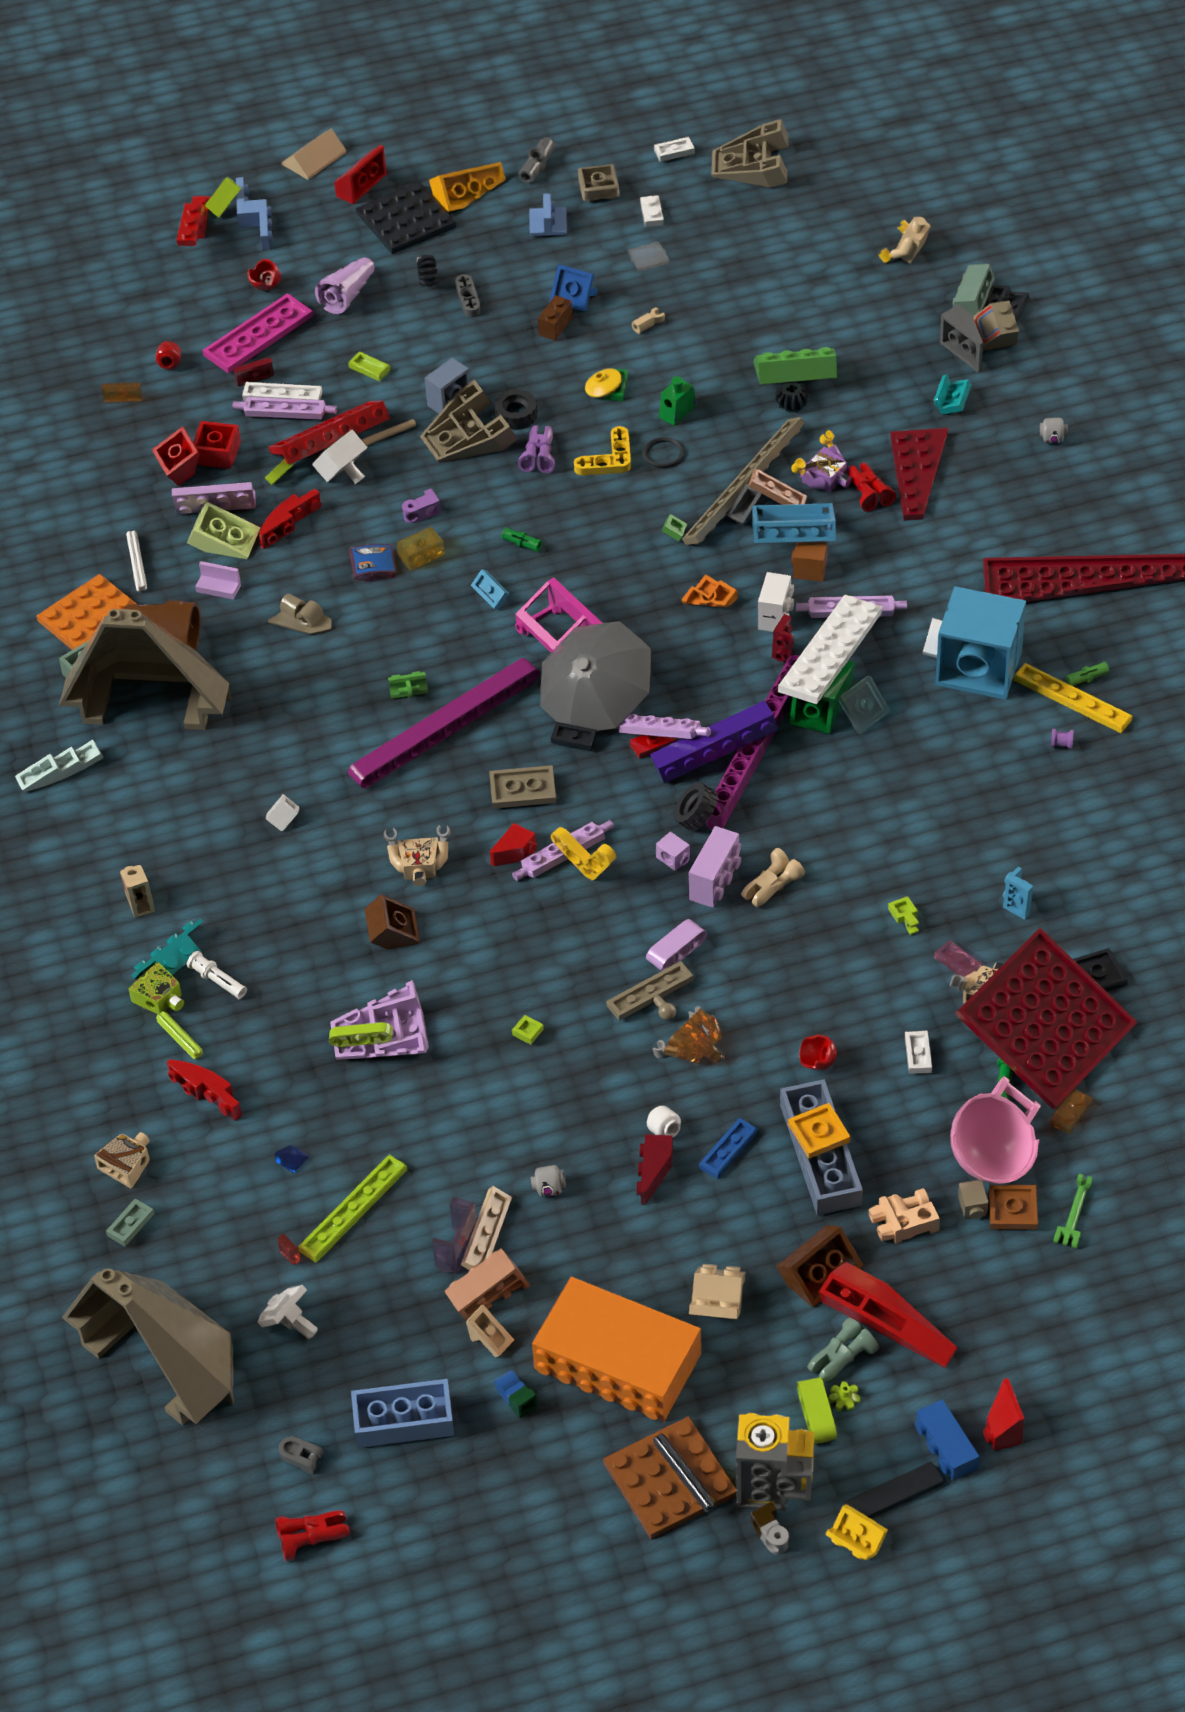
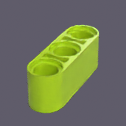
[797,1377,837,1444]

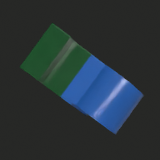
[494,1370,537,1419]

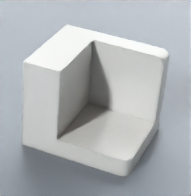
[266,795,299,831]

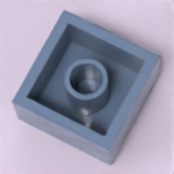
[425,358,470,413]

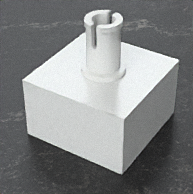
[312,430,367,484]

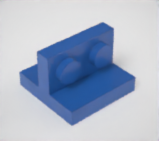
[550,264,598,311]

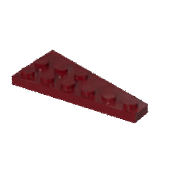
[890,428,949,521]

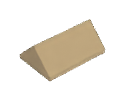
[282,128,346,180]

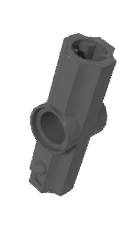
[519,137,555,184]

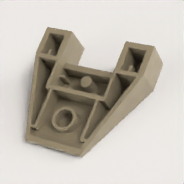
[711,119,789,188]
[420,380,518,462]

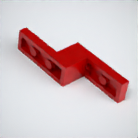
[176,196,211,246]

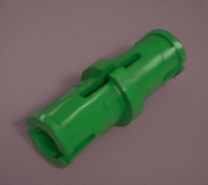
[501,527,543,552]

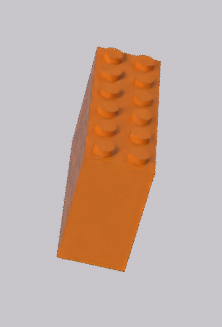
[532,1277,701,1422]

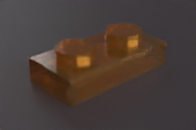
[1050,1088,1093,1135]

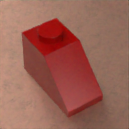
[490,823,537,866]

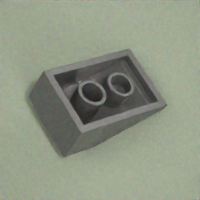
[940,304,983,373]

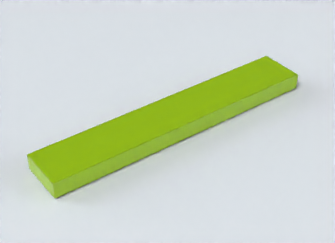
[298,1154,407,1263]

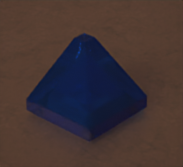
[275,1145,308,1173]

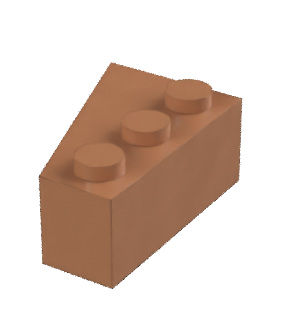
[444,1248,530,1320]

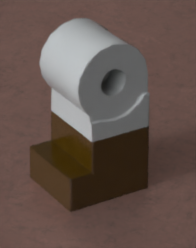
[750,1501,789,1554]

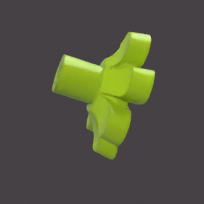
[828,1382,861,1411]

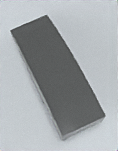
[726,484,769,525]

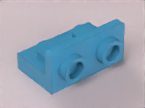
[1003,866,1033,920]

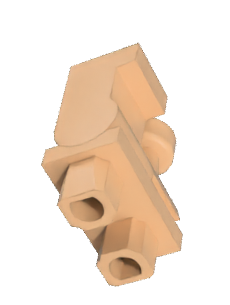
[869,1188,940,1244]

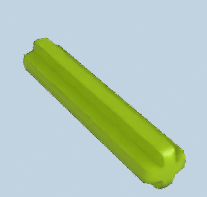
[156,1011,203,1059]

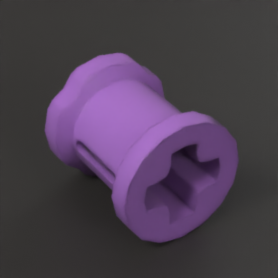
[1051,729,1074,749]

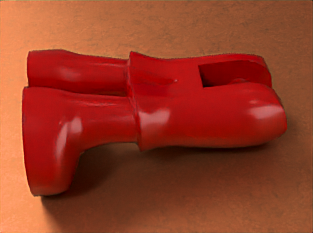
[847,462,896,512]
[275,1510,351,1562]

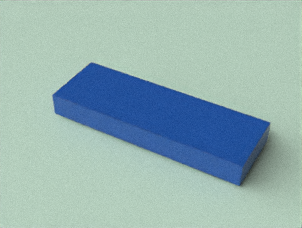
[699,1118,758,1179]

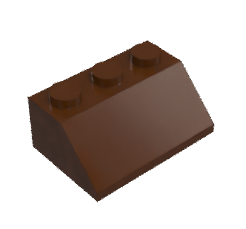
[776,1225,863,1307]

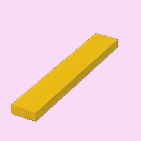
[1014,663,1133,733]

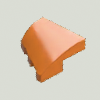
[681,574,739,607]

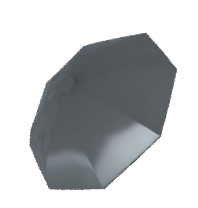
[540,621,651,731]

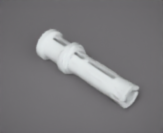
[187,951,247,999]

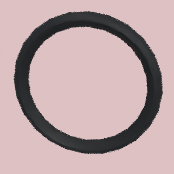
[642,437,684,468]

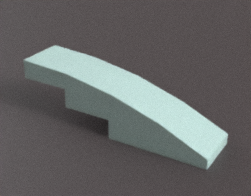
[15,740,104,792]

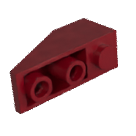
[636,1134,673,1205]

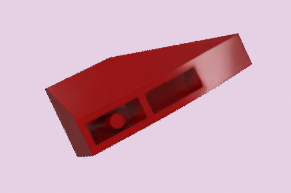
[819,1262,957,1368]

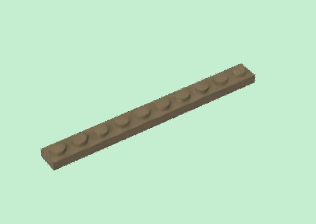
[682,417,805,545]

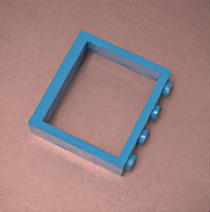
[752,503,836,543]

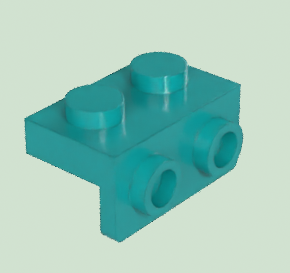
[934,374,971,415]

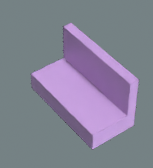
[195,561,241,600]

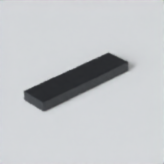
[845,1461,944,1518]

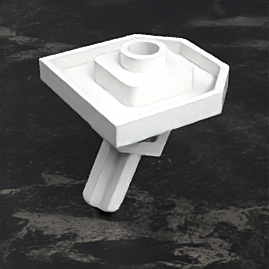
[258,1285,318,1339]

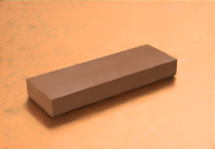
[749,469,807,505]

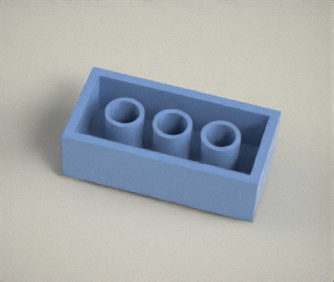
[351,1379,454,1448]

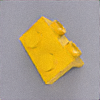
[826,1504,888,1560]

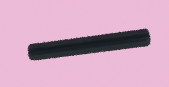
[653,1433,716,1513]

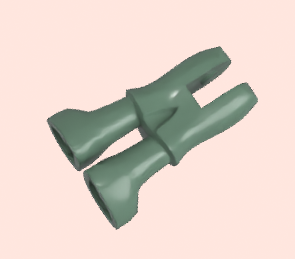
[807,1318,879,1383]

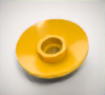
[585,369,622,398]

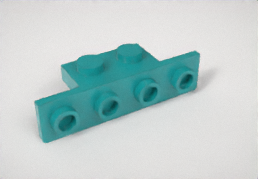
[131,918,203,979]

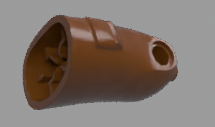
[124,600,201,651]

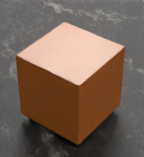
[791,541,828,582]

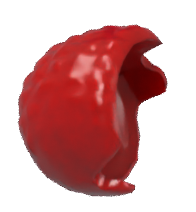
[799,1034,837,1071]

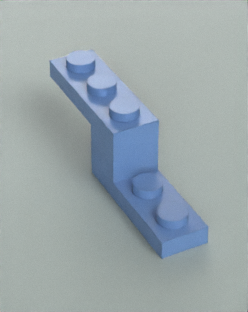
[236,177,273,250]

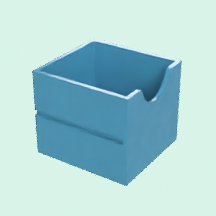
[935,586,1026,700]

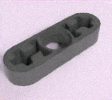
[455,274,480,317]

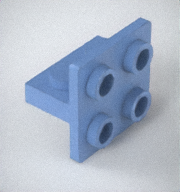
[529,194,567,236]

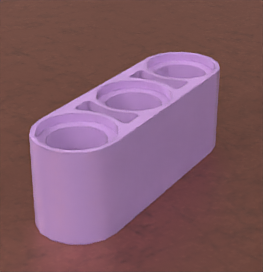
[646,919,707,971]

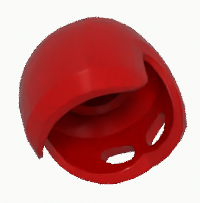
[247,259,281,291]

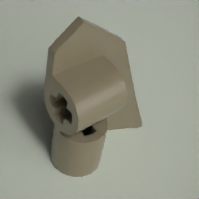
[268,593,332,635]

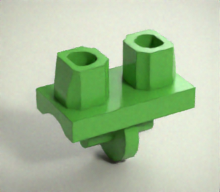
[388,671,428,699]

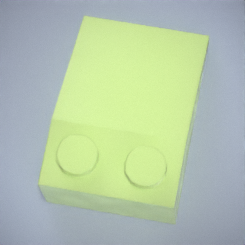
[187,501,260,559]

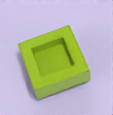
[512,1015,544,1045]

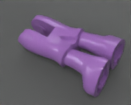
[518,425,555,473]

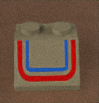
[973,301,1019,351]

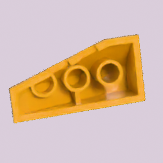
[429,162,506,212]

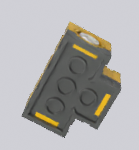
[736,1413,814,1511]

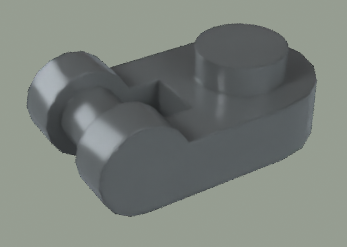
[278,1436,325,1474]

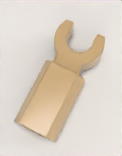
[632,308,665,334]

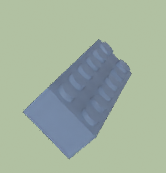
[780,1079,863,1215]

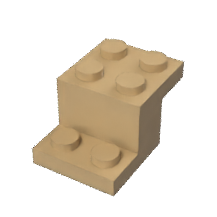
[689,1264,746,1319]

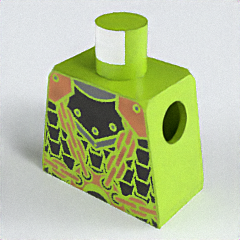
[128,962,184,1014]

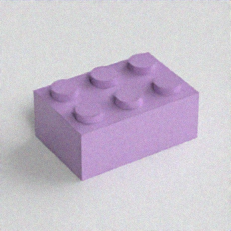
[689,826,741,908]

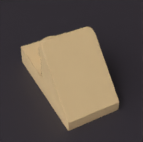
[466,1305,514,1357]

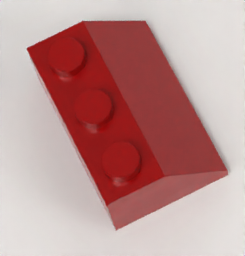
[334,145,387,204]

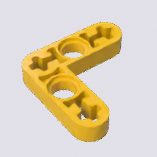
[574,426,631,476]
[551,827,617,880]

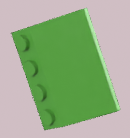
[753,347,837,384]

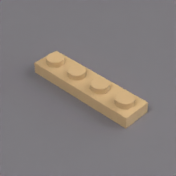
[461,1186,512,1270]

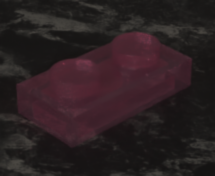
[934,940,983,977]

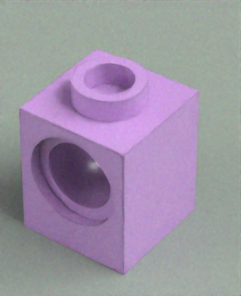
[656,832,690,871]

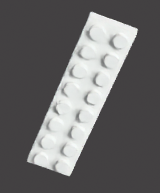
[778,595,882,704]

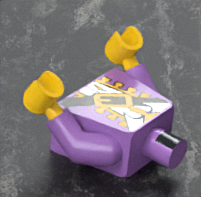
[791,430,852,492]

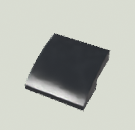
[982,285,1030,322]

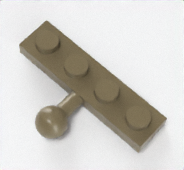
[607,961,693,1021]

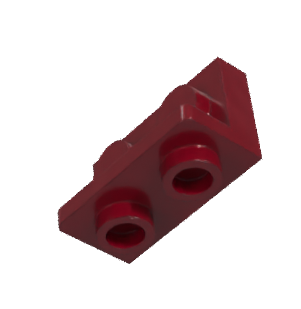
[771,614,794,663]

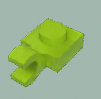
[888,896,919,935]

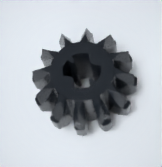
[416,255,439,287]
[775,381,808,412]

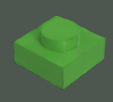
[662,514,687,541]

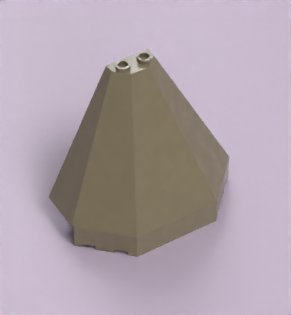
[59,609,231,730]
[62,1269,234,1425]

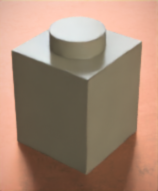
[958,1180,988,1219]

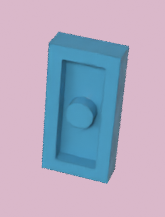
[471,569,509,610]

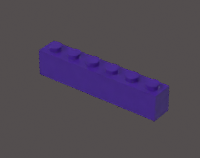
[650,701,779,784]

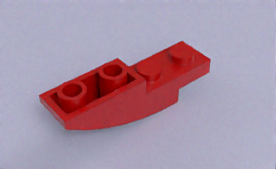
[259,488,321,549]
[167,1059,242,1121]

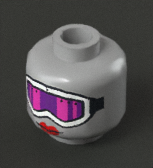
[1040,418,1068,444]
[531,1165,566,1197]

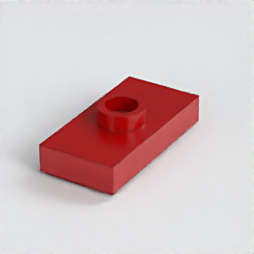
[630,735,677,759]

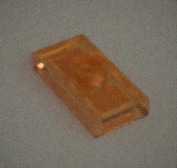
[101,382,143,402]

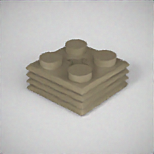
[578,164,619,202]

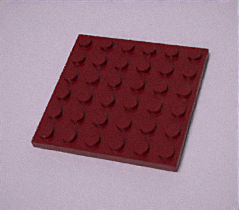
[955,928,1137,1110]

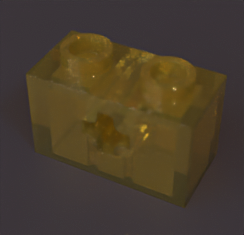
[397,527,445,571]

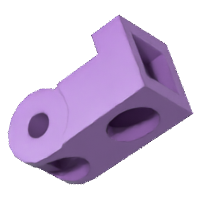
[402,489,441,523]

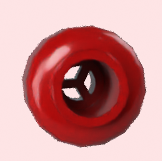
[155,341,181,370]

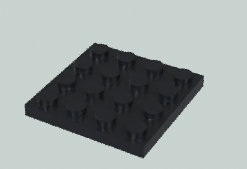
[356,181,456,254]

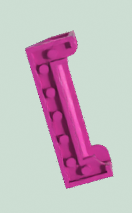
[515,578,602,652]

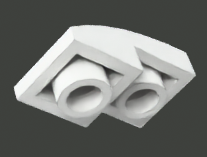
[922,618,942,658]

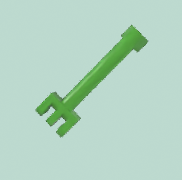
[1053,1173,1093,1248]

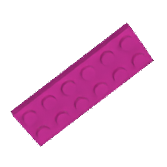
[203,293,313,374]

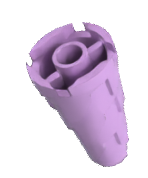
[315,258,374,314]

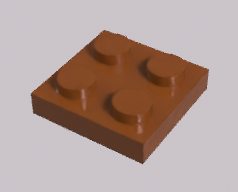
[989,1185,1038,1229]

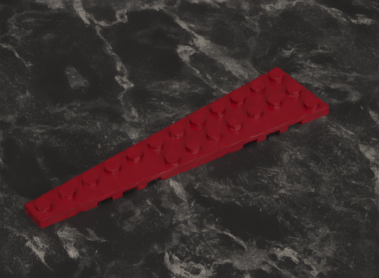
[983,554,1185,602]

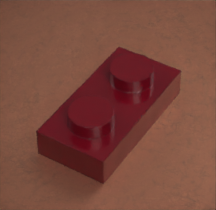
[234,357,274,387]

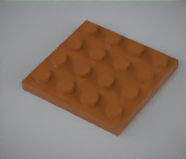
[603,1416,736,1539]

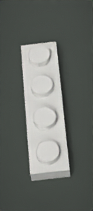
[242,382,322,401]

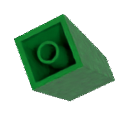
[790,660,855,734]

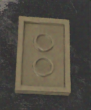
[489,765,556,809]

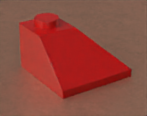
[983,1378,1024,1451]

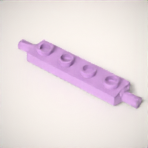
[232,397,337,419]
[796,596,907,618]
[617,714,711,739]
[512,820,614,881]

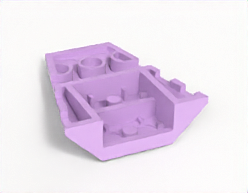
[330,980,429,1060]

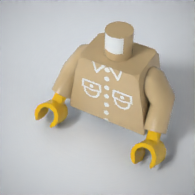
[878,217,931,264]

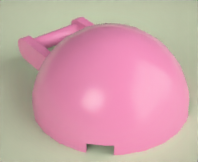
[950,1076,1041,1184]

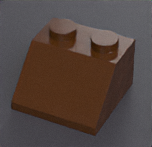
[364,894,420,949]

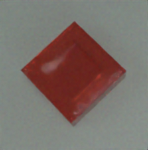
[277,1233,300,1265]

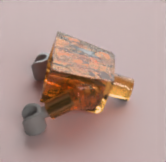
[653,1006,724,1065]

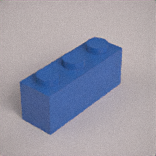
[915,1399,979,1481]

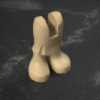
[741,848,805,907]

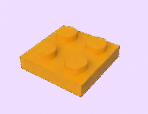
[788,1103,850,1159]

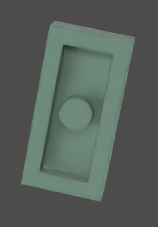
[106,1199,154,1246]

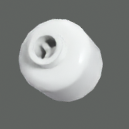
[647,1106,681,1137]

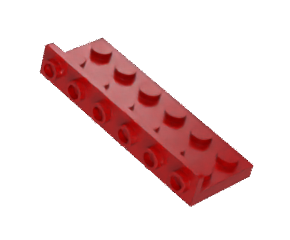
[268,400,390,464]

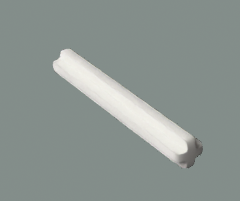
[126,530,147,592]

